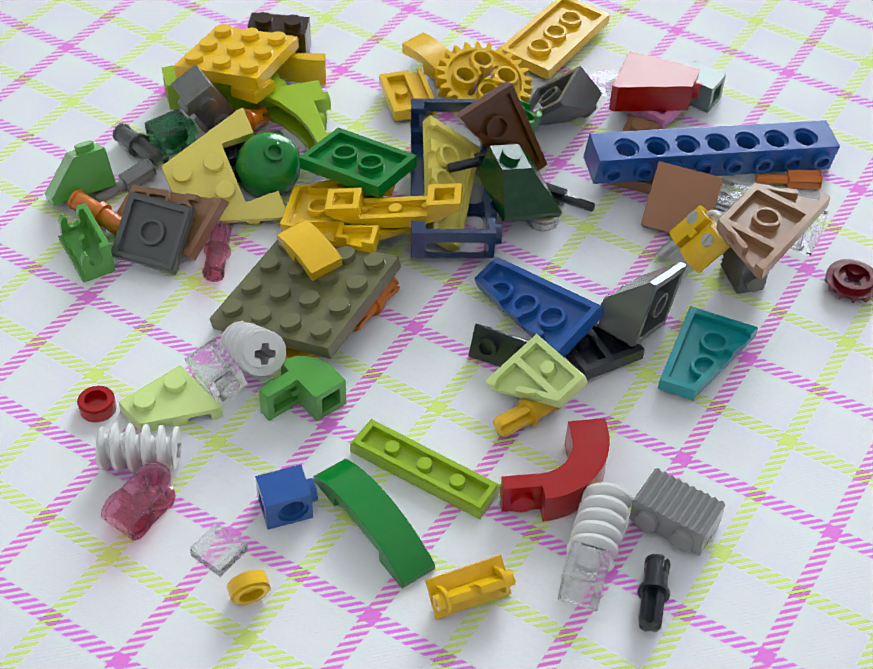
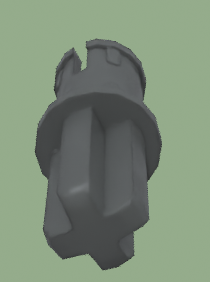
[112,123,164,166]

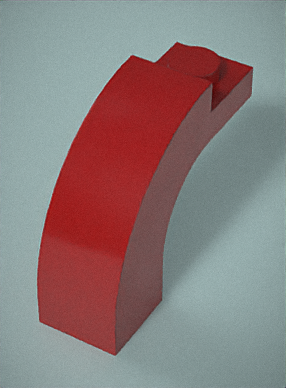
[499,418,610,522]

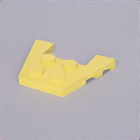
[161,108,286,226]

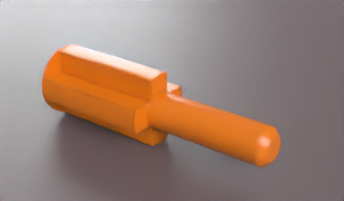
[755,170,823,189]

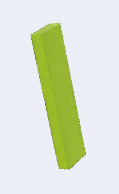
[350,419,500,519]

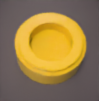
[227,570,271,605]

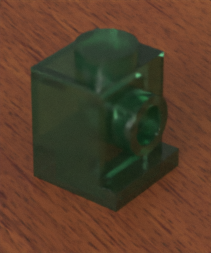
[144,109,198,164]

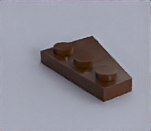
[454,81,548,170]

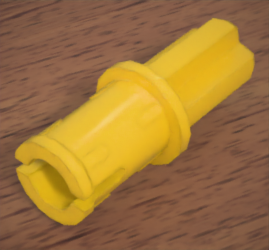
[493,398,561,437]

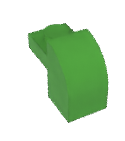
[258,356,347,421]

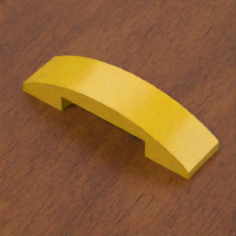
[324,183,463,228]

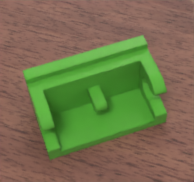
[58,203,115,283]

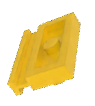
[379,68,437,121]

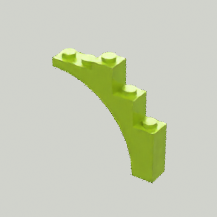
[161,65,331,150]

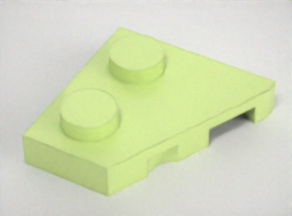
[485,334,588,408]
[118,365,223,432]

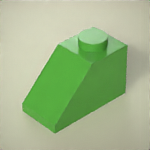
[45,141,117,205]

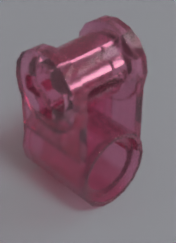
[101,462,176,541]

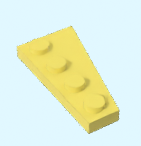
[423,115,480,252]

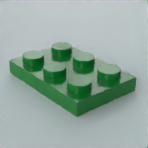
[299,127,417,198]

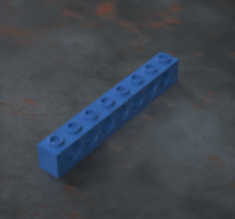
[583,120,840,184]

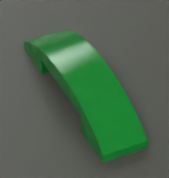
[313,458,435,589]

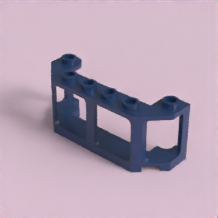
[410,99,502,258]

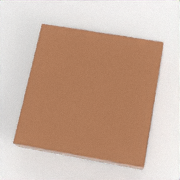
[640,161,724,233]

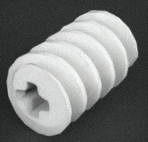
[220,321,286,376]
[95,422,182,475]
[566,482,633,574]

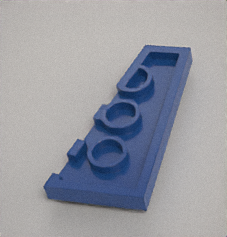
[474,256,604,357]

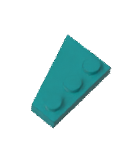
[658,306,758,400]

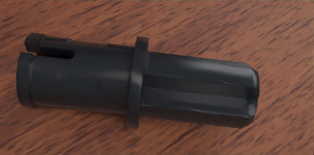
[637,554,671,632]

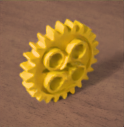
[434,41,533,114]

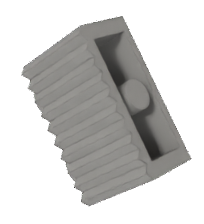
[629,468,725,556]

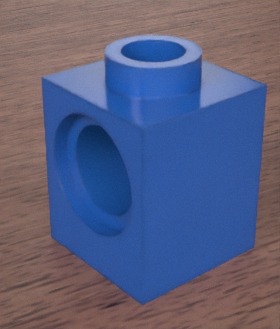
[255,464,318,530]

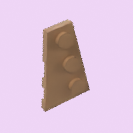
[116,185,229,260]

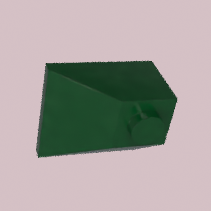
[478,144,562,222]

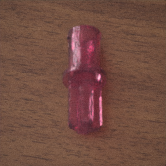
[202,221,232,282]

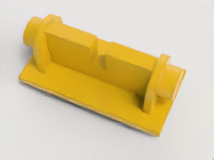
[425,554,516,620]

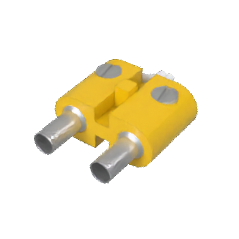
[656,205,730,279]

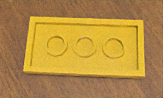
[501,0,610,80]

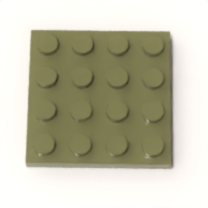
[209,239,401,359]

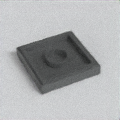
[111,191,196,275]

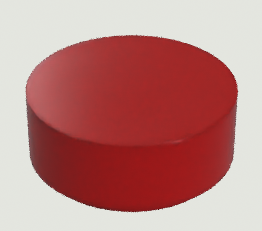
[77,386,117,423]

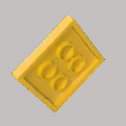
[174,24,299,90]

